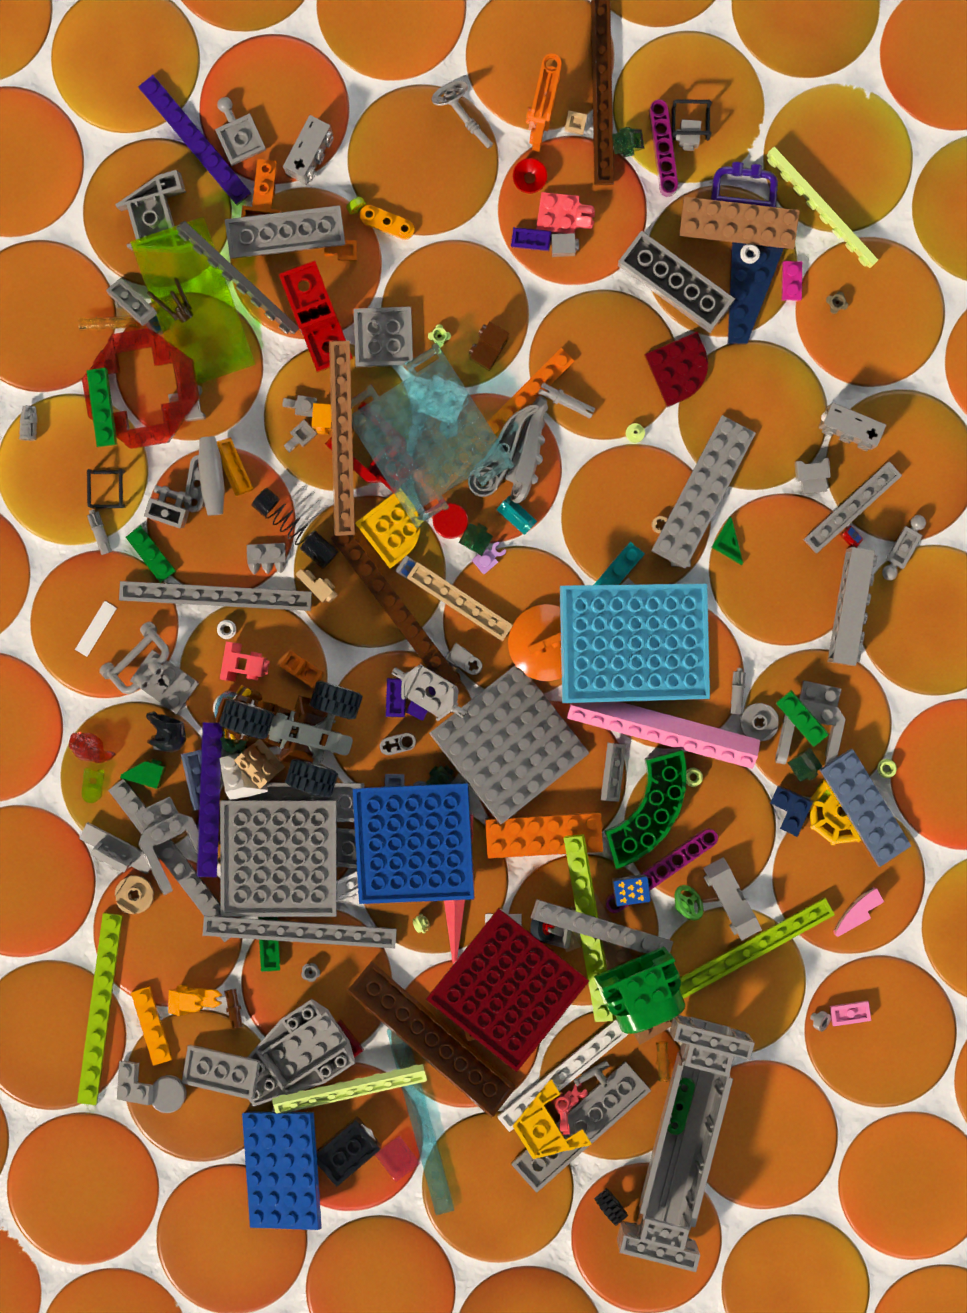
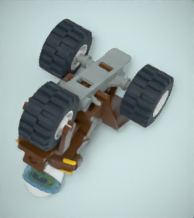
[213,681,363,797]

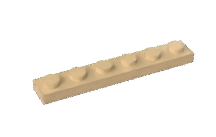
[407,562,513,641]

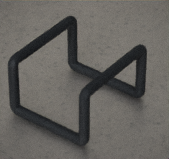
[672,99,712,141]
[87,468,126,509]

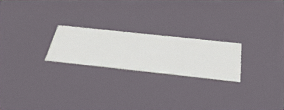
[75,601,117,657]

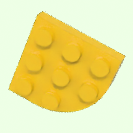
[355,489,420,569]

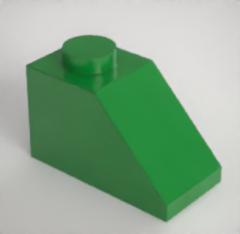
[120,758,166,789]

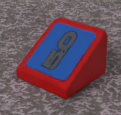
[840,526,863,548]

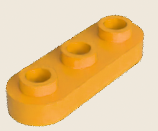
[360,205,415,240]

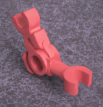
[551,1083,588,1135]

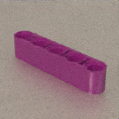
[649,100,678,197]

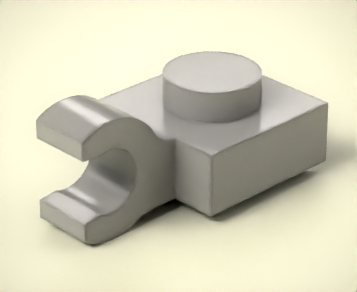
[282,395,317,418]
[284,420,317,453]

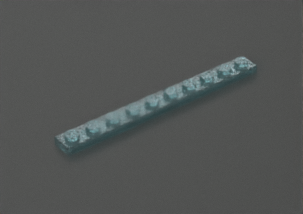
[387,1029,454,1215]

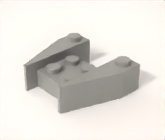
[116,170,197,253]

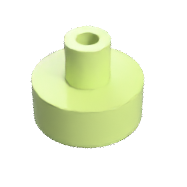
[625,423,645,443]

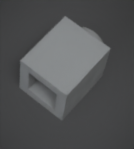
[551,233,579,257]

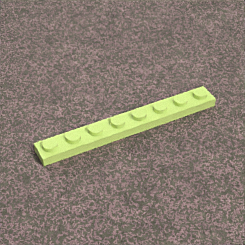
[767,147,878,268]
[272,1064,427,1114]

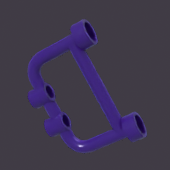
[711,162,778,207]

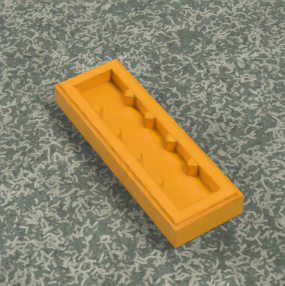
[217,437,254,497]

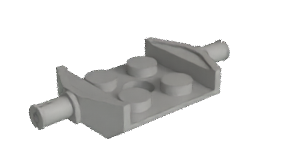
[392,664,467,721]

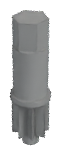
[87,509,112,555]
[731,668,746,714]

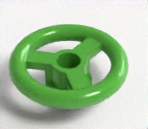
[674,885,704,921]

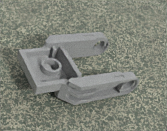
[775,680,846,766]
[135,797,198,895]

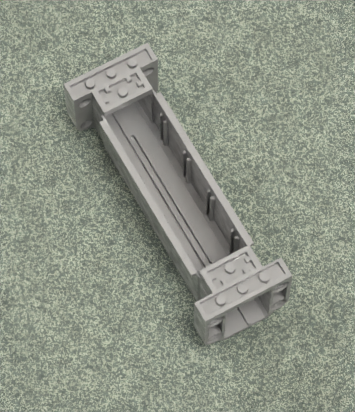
[617,1015,755,1272]

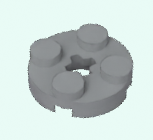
[740,703,779,741]

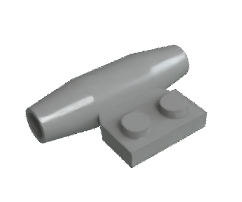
[198,436,225,516]

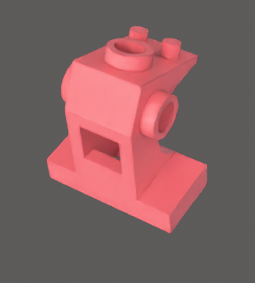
[220,641,270,682]

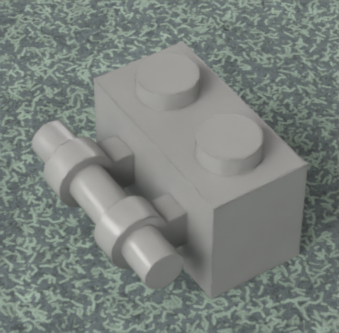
[144,485,193,528]

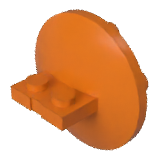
[508,604,562,681]

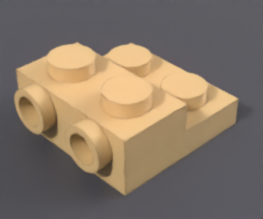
[295,569,338,603]
[234,739,285,789]

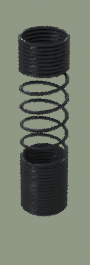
[251,488,338,569]

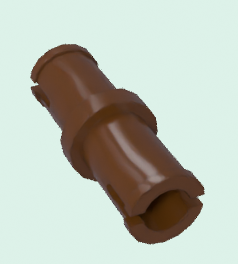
[224,989,243,1029]

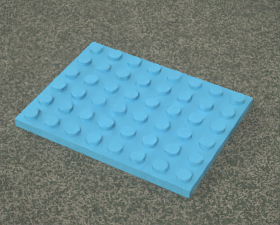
[560,584,710,703]

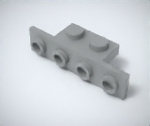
[79,822,150,874]

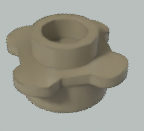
[826,292,848,314]

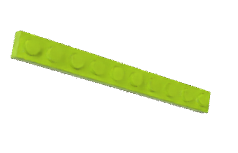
[564,834,615,1022]
[679,897,835,999]
[77,912,123,1106]

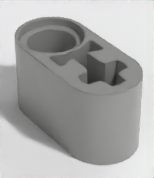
[380,733,416,755]

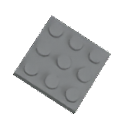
[354,307,413,367]

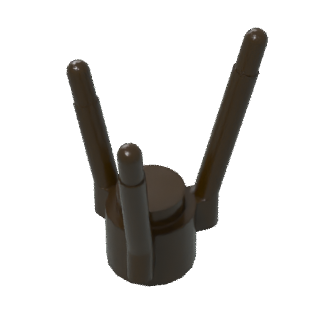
[147,277,194,323]

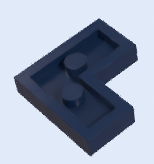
[770,785,814,837]

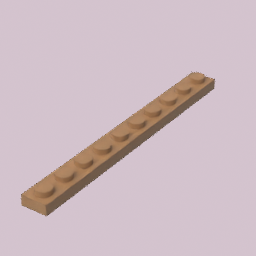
[329,340,355,536]

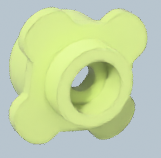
[428,324,451,348]
[413,913,429,933]

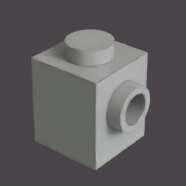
[676,119,701,151]

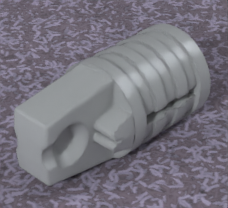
[19,405,37,441]

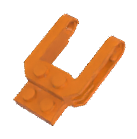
[526,53,562,152]

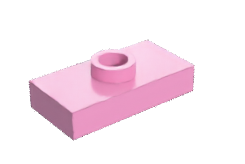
[829,1001,871,1026]

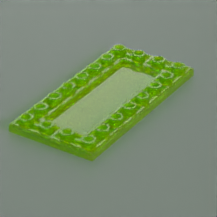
[130,217,256,388]

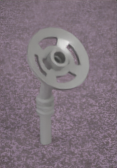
[432,81,493,149]

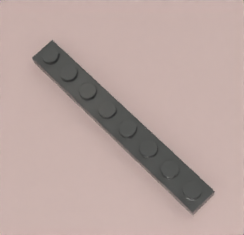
[176,221,299,334]

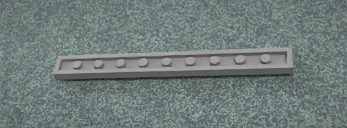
[119,581,312,611]
[108,779,231,942]
[202,915,397,949]

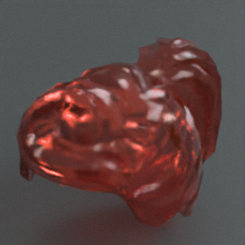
[69,732,116,764]

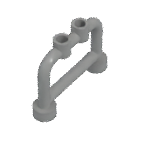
[99,622,169,694]

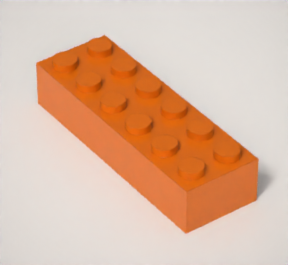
[485,812,603,858]

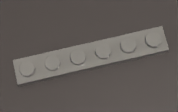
[803,462,902,553]

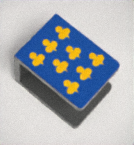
[612,874,650,906]

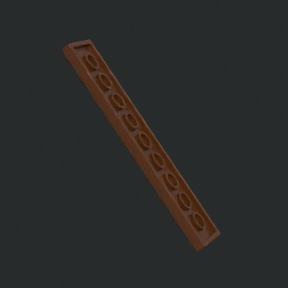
[347,962,516,1118]

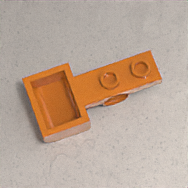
[241,159,282,217]

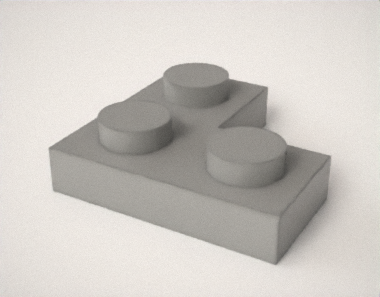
[117,1060,154,1105]

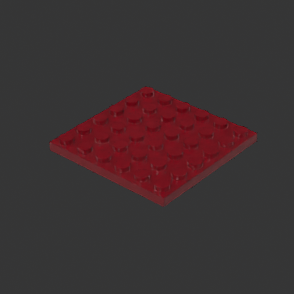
[426,908,589,1072]

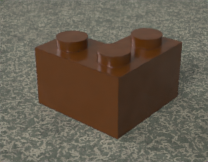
[469,321,509,371]

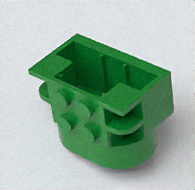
[593,946,685,1034]

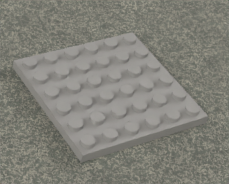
[429,665,589,825]
[220,800,337,917]

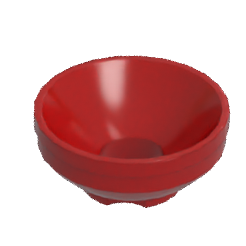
[512,158,548,194]

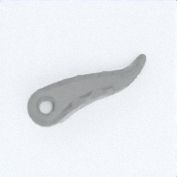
[505,396,548,503]
[468,404,539,497]

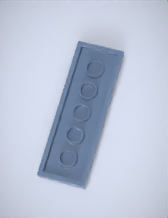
[819,749,911,867]

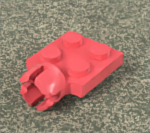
[536,192,595,234]

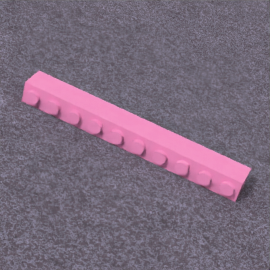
[567,702,760,769]

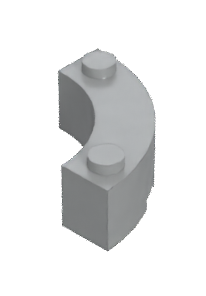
[703,857,762,941]

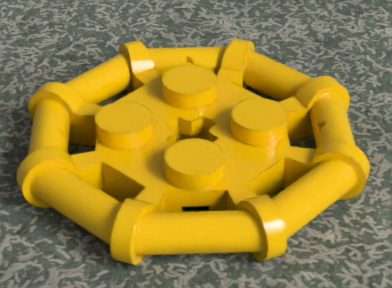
[809,779,861,845]

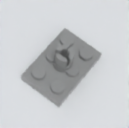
[130,650,199,714]

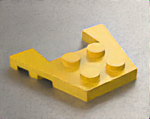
[513,1079,592,1159]

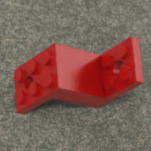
[279,261,353,373]

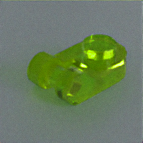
[81,768,105,803]

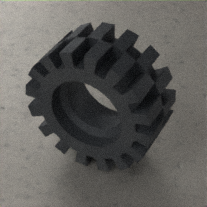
[594,1188,628,1226]

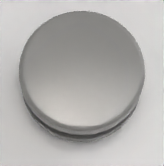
[152,1075,187,1113]

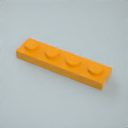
[131,986,173,1066]

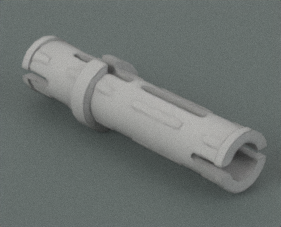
[538,383,595,419]

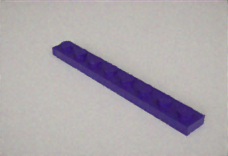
[138,75,252,206]
[197,722,222,877]

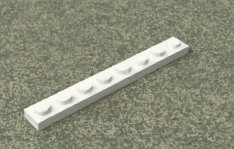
[497,1019,628,1132]

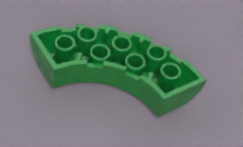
[605,750,687,869]

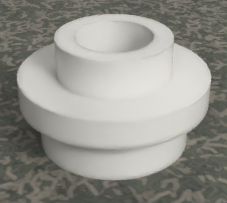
[740,244,760,264]
[217,620,236,639]

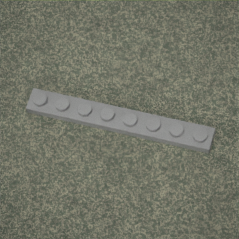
[531,899,673,954]

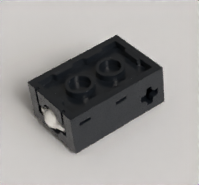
[316,1116,382,1187]

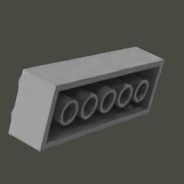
[618,231,735,334]
[827,547,877,666]

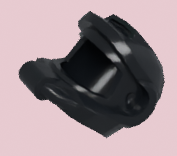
[146,711,186,753]

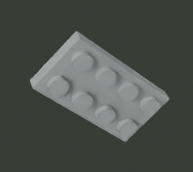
[182,1045,261,1100]

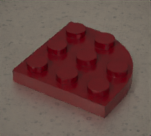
[644,332,708,408]

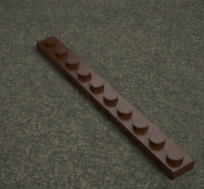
[591,0,614,185]
[331,535,461,685]

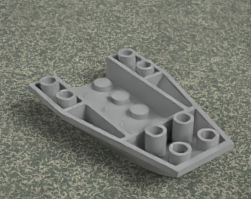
[247,999,356,1106]

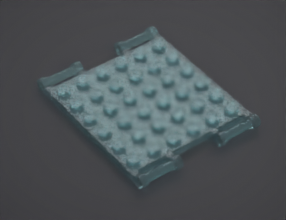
[351,343,515,528]

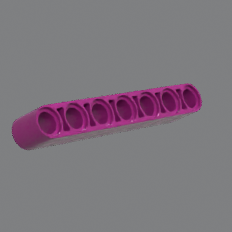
[605,828,718,913]

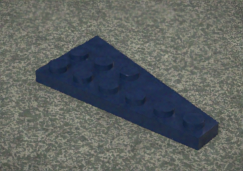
[727,242,784,344]

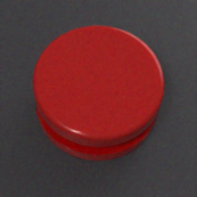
[433,503,468,539]

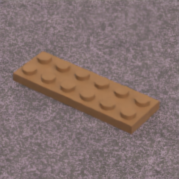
[679,197,800,249]

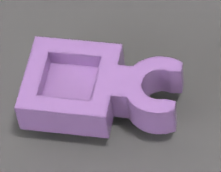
[472,541,506,574]

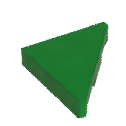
[711,517,743,565]

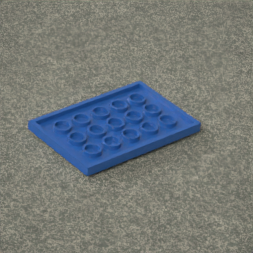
[242,1111,322,1230]

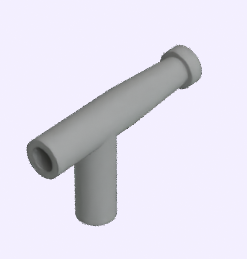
[573,1060,610,1088]

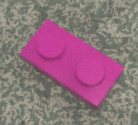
[781,261,802,301]

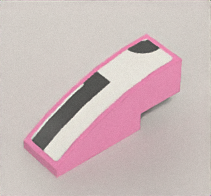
[833,887,884,937]

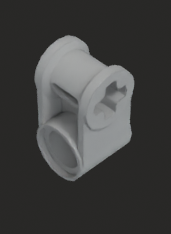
[445,643,482,675]

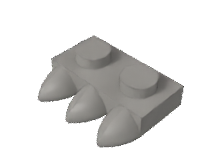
[246,543,286,575]

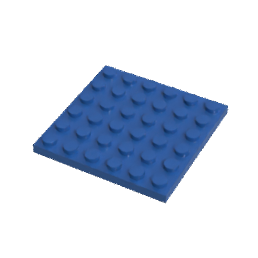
[352,783,475,904]

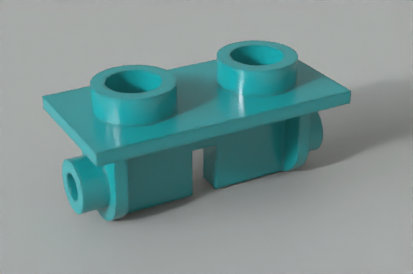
[496,496,537,535]

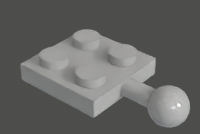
[215,97,266,166]

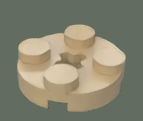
[115,875,154,914]

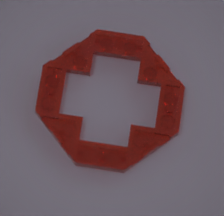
[82,328,200,449]

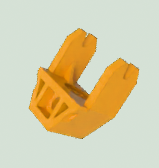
[168,985,222,1016]

